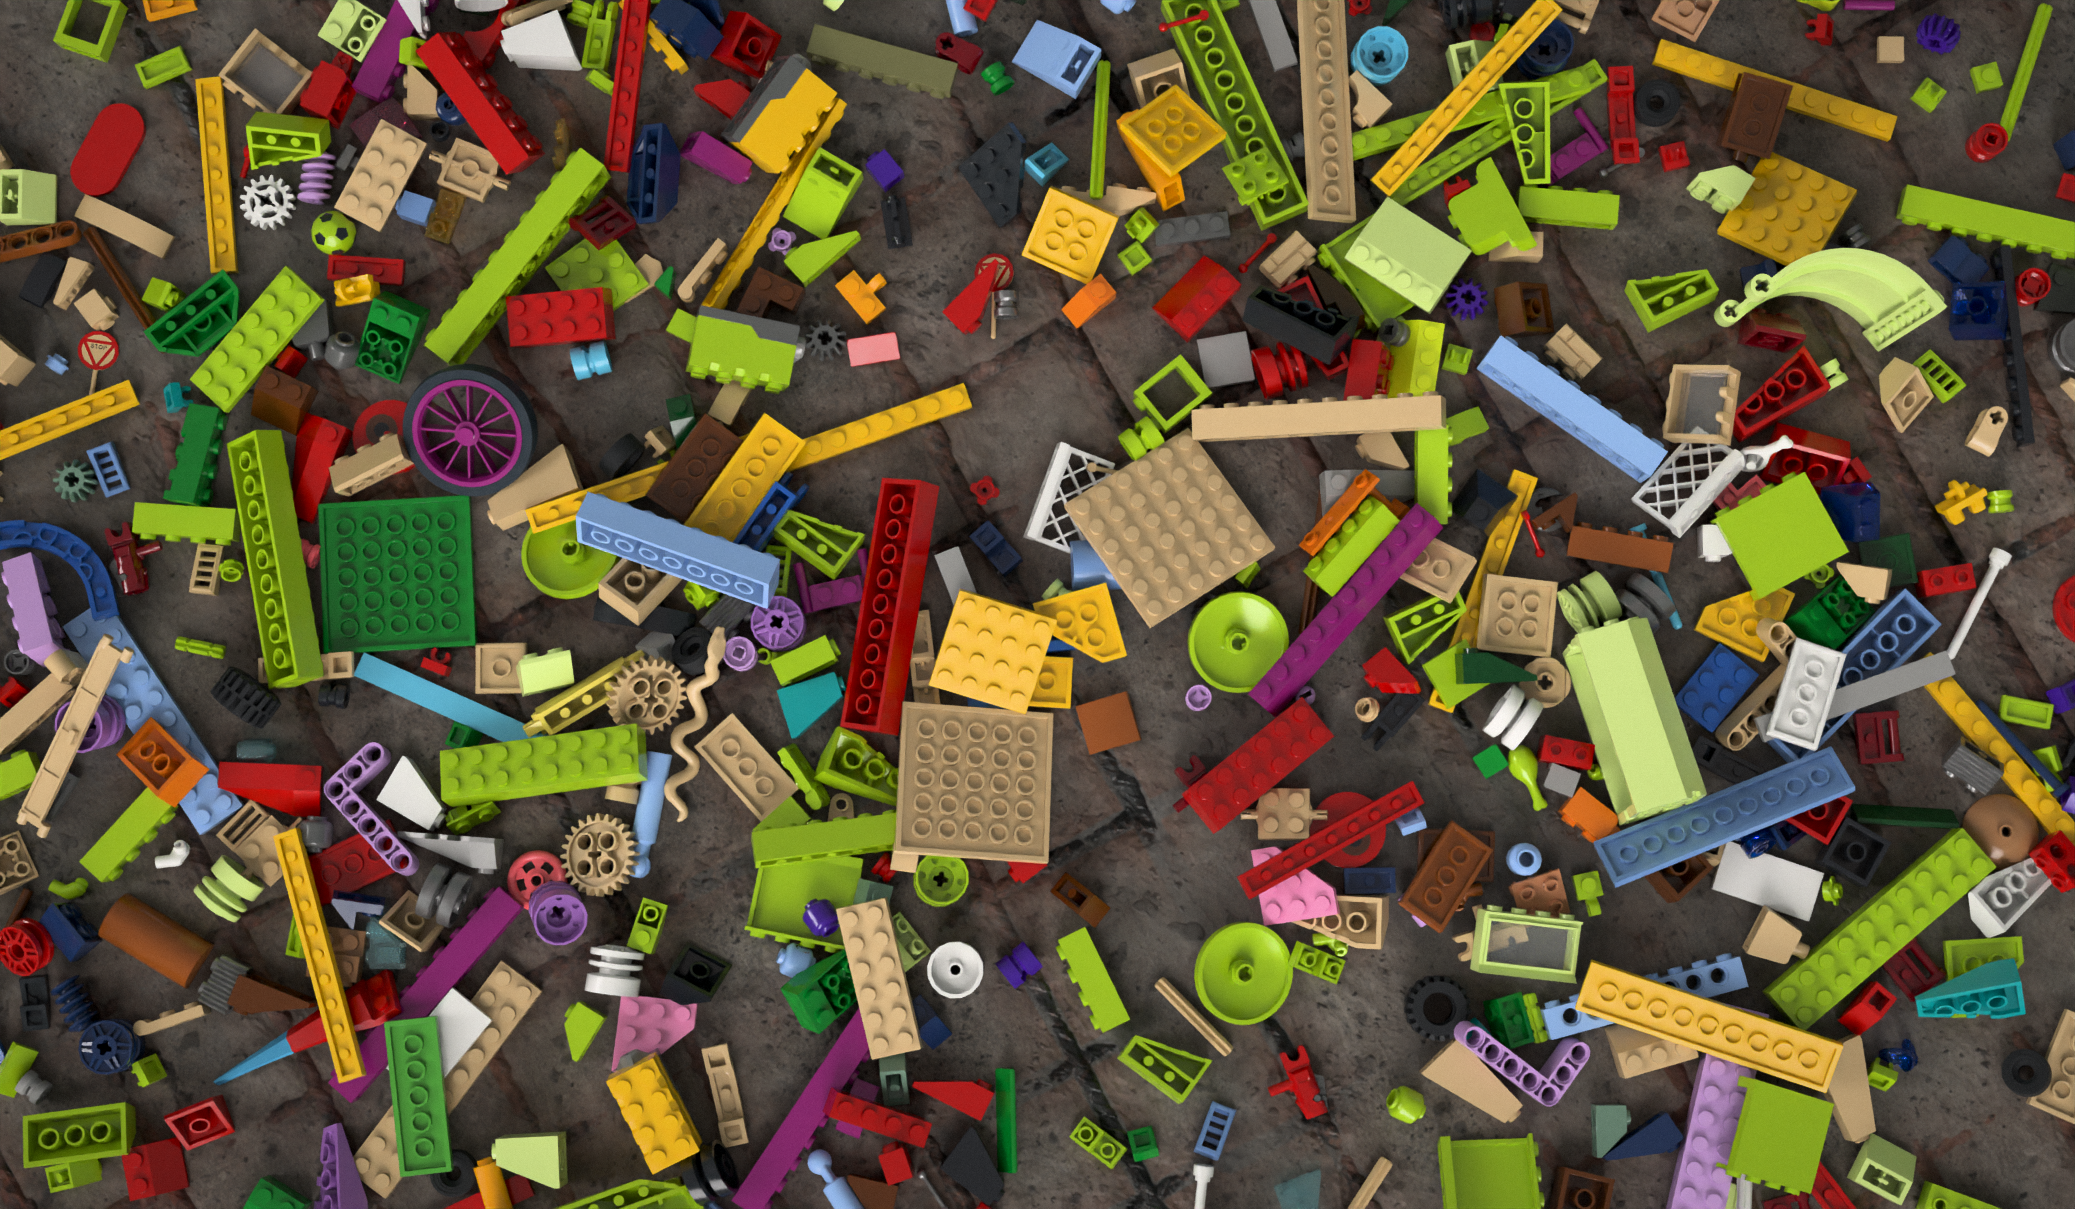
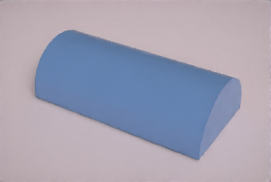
[1070,540,1122,591]

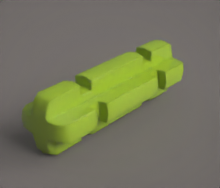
[175,636,226,659]
[1523,993,1548,1043]

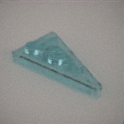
[1273,1169,1321,1209]

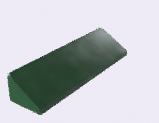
[1850,804,1959,829]

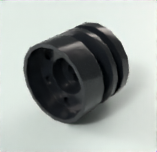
[1438,0,1493,31]

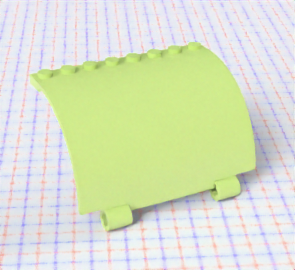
[1714,248,1947,352]

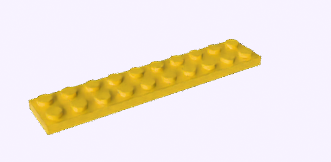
[1575,959,1843,1093]

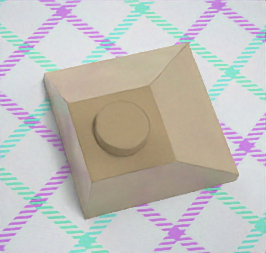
[1879,357,1934,433]

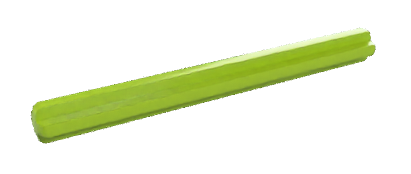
[1999,3,2053,141]
[1089,60,1111,200]

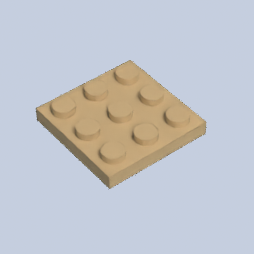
[1476,574,1558,658]

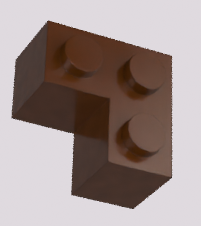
[737,266,806,319]

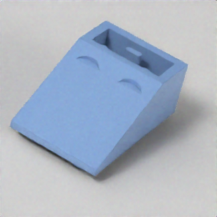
[1012,20,1101,99]

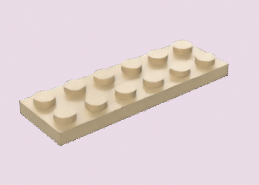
[836,897,923,1060]

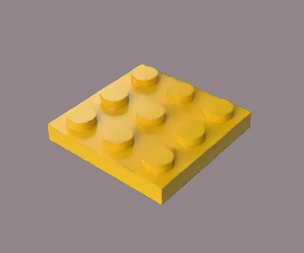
[1120,84,1227,177]
[1022,186,1120,284]

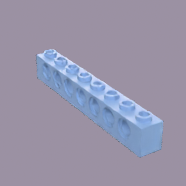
[1540,953,1749,1040]

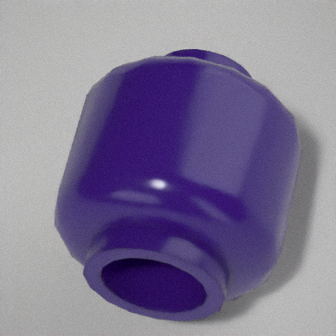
[802,899,840,937]

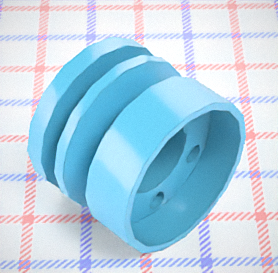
[1350,26,1408,86]

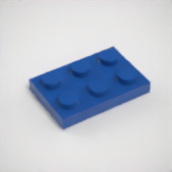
[1674,643,1759,733]

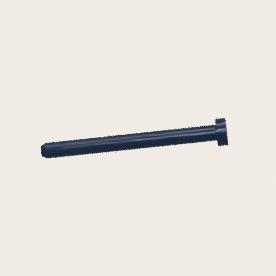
[1975,699,2071,798]

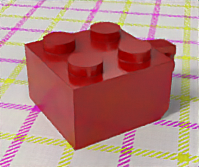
[300,51,357,130]

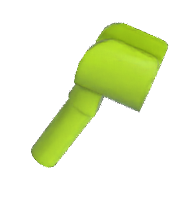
[757,648,793,665]

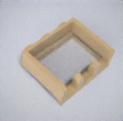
[219,28,312,115]
[1662,364,1741,446]

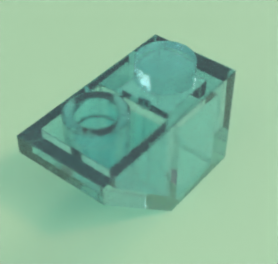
[366,917,406,969]

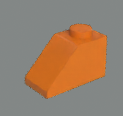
[1061,273,1116,329]

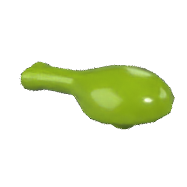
[1508,745,1548,811]

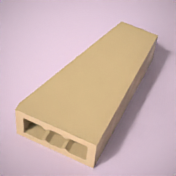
[487,444,584,531]
[1823,1034,1876,1143]
[1419,1037,1523,1123]

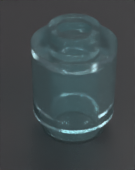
[237,738,277,764]

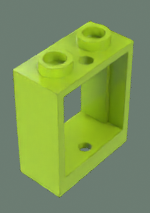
[53,0,128,63]
[1133,354,1212,434]
[770,635,841,687]

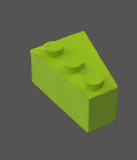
[246,111,331,170]
[773,510,865,580]
[1383,591,1467,665]
[1117,1035,1213,1104]

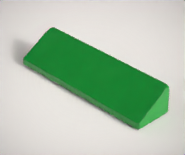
[995,1068,1018,1173]

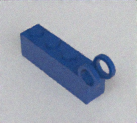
[732,472,810,553]

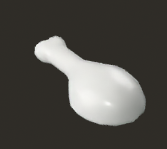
[1739,435,1793,472]

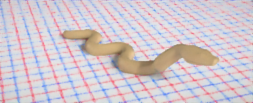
[664,626,726,822]

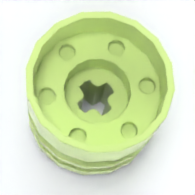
[1557,571,1622,633]
[194,855,265,922]

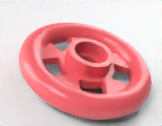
[507,850,568,910]

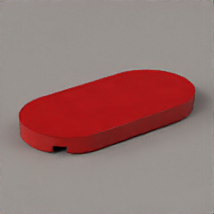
[70,103,146,197]

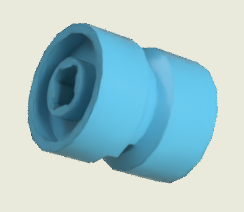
[570,340,613,381]

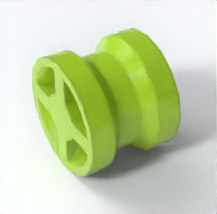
[566,0,594,28]
[1986,490,2014,514]

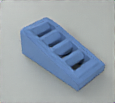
[86,441,131,498]
[1193,1101,1236,1161]

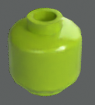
[1386,1086,1426,1124]

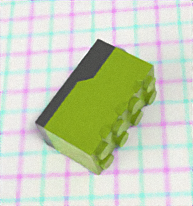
[685,305,806,394]

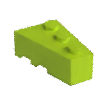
[1624,269,1719,333]

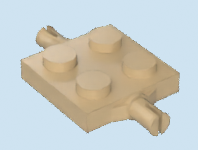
[429,137,511,203]
[1241,788,1328,841]
[234,815,307,887]

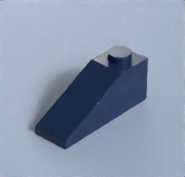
[1602,1110,1684,1161]

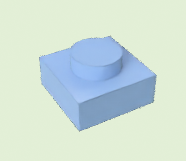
[1395,807,1427,836]

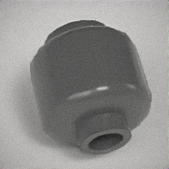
[324,331,360,370]
[300,816,334,853]

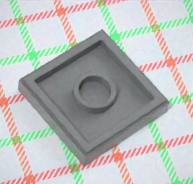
[1196,331,1255,389]

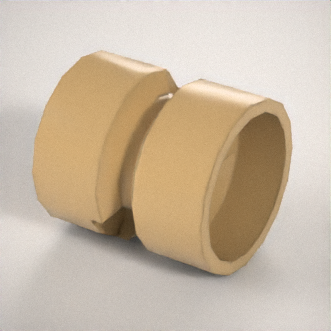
[605,781,642,804]

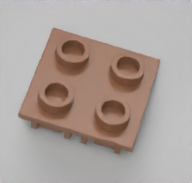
[1509,868,1570,928]

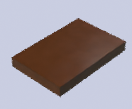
[1417,828,1495,882]

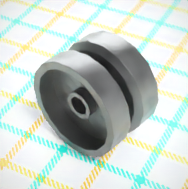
[2048,319,2075,376]
[1615,573,1676,634]
[415,863,473,928]

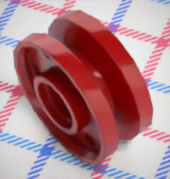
[0,918,54,976]

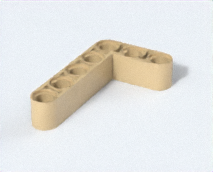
[1715,617,1797,751]
[0,649,88,755]

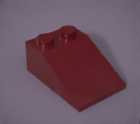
[1737,308,1807,353]

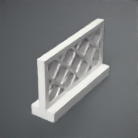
[1631,426,1746,538]
[1023,442,1115,554]

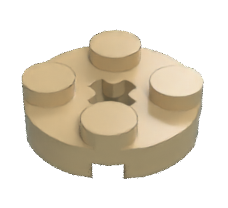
[1519,657,1571,708]

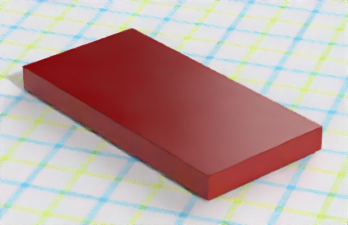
[308,819,409,907]

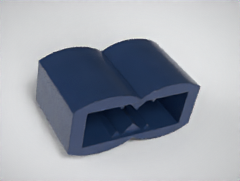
[1928,235,1990,293]

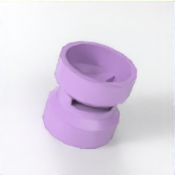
[1185,685,1212,711]

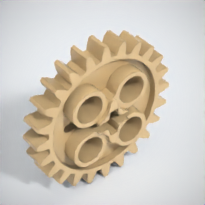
[606,655,687,735]
[560,813,640,897]

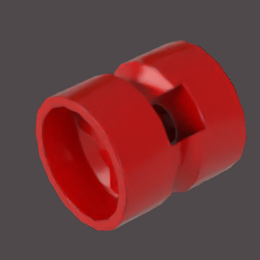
[1965,123,2008,163]
[2014,268,2051,307]

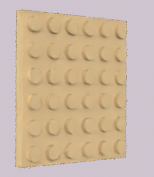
[1064,428,1275,628]
[894,701,1053,864]

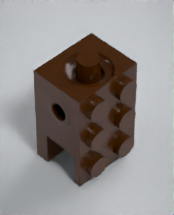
[1715,72,1793,163]

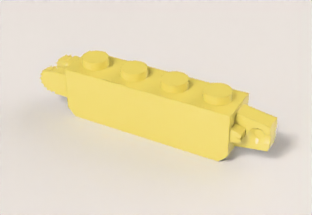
[523,650,645,737]

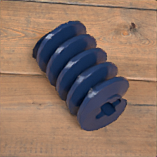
[51,975,102,1032]

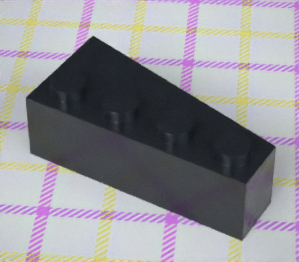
[1242,285,1359,365]

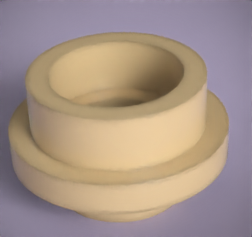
[1355,697,1380,722]

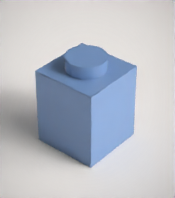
[396,190,438,228]

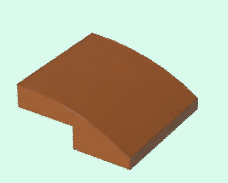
[1075,691,1142,755]

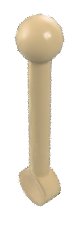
[1086,462,1119,474]

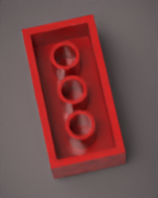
[506,287,616,348]

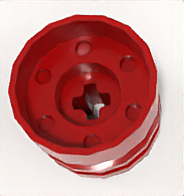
[1251,341,1308,400]

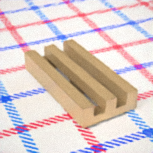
[216,800,271,853]

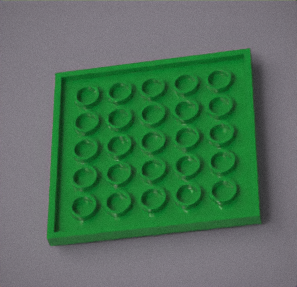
[318,495,477,654]

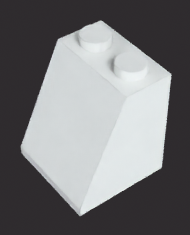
[500,10,582,71]

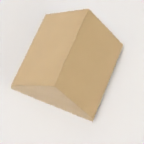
[379,890,445,952]

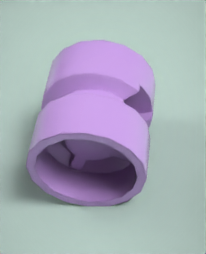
[723,636,759,672]

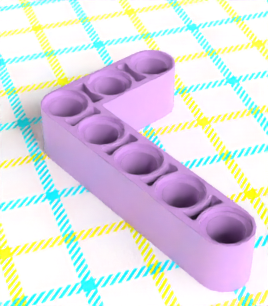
[324,742,419,876]
[1454,1021,1590,1106]

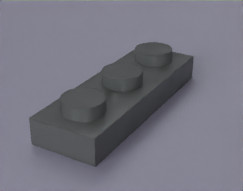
[1154,211,1230,247]

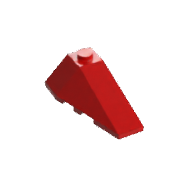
[292,413,353,524]

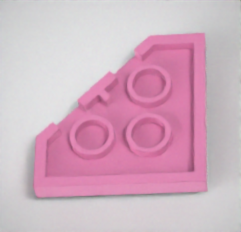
[1251,846,1340,926]
[612,995,698,1070]

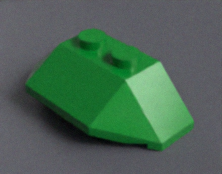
[143,269,240,357]

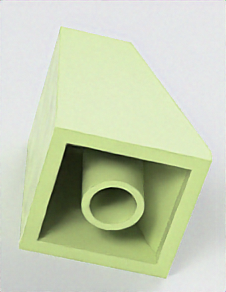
[491,1131,568,1189]

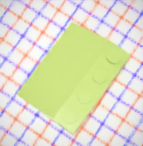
[1344,197,1472,314]

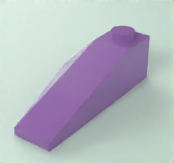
[314,1123,368,1209]

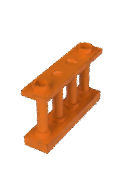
[1299,469,1411,586]

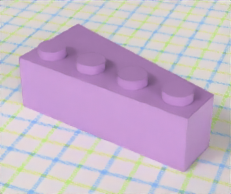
[1,552,70,668]

